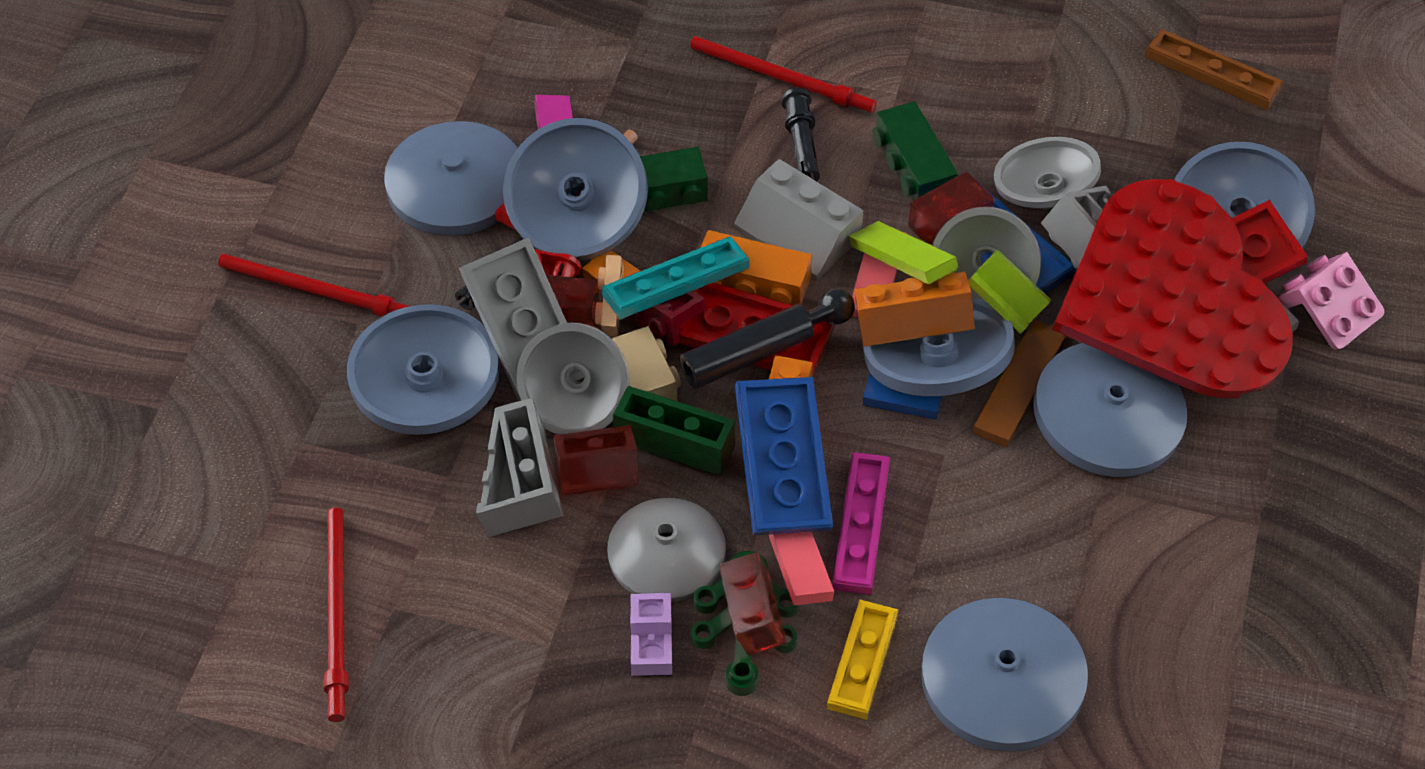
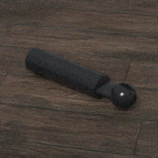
[680,289,855,389]

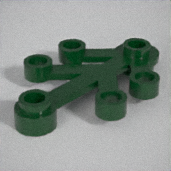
[691,551,799,696]

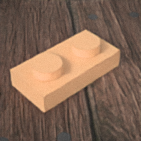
[595,255,624,337]

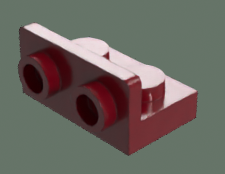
[627,290,706,346]

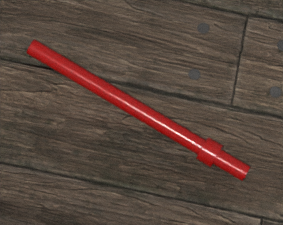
[690,36,877,113]
[218,253,409,317]
[324,508,349,722]

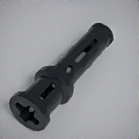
[781,88,820,182]

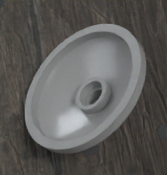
[994,137,1101,209]
[932,207,1041,302]
[516,323,630,437]
[607,498,726,602]

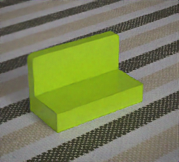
[968,249,1051,333]

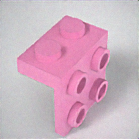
[1276,252,1384,350]

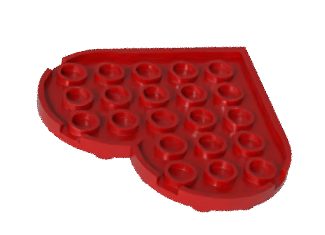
[1052,179,1293,399]

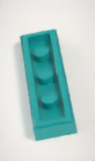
[602,236,749,319]

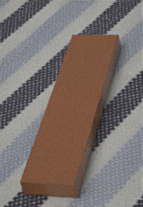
[1145,29,1284,110]
[972,319,1067,448]

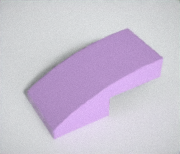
[630,593,672,676]

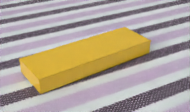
[827,599,899,720]

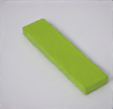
[848,221,959,284]

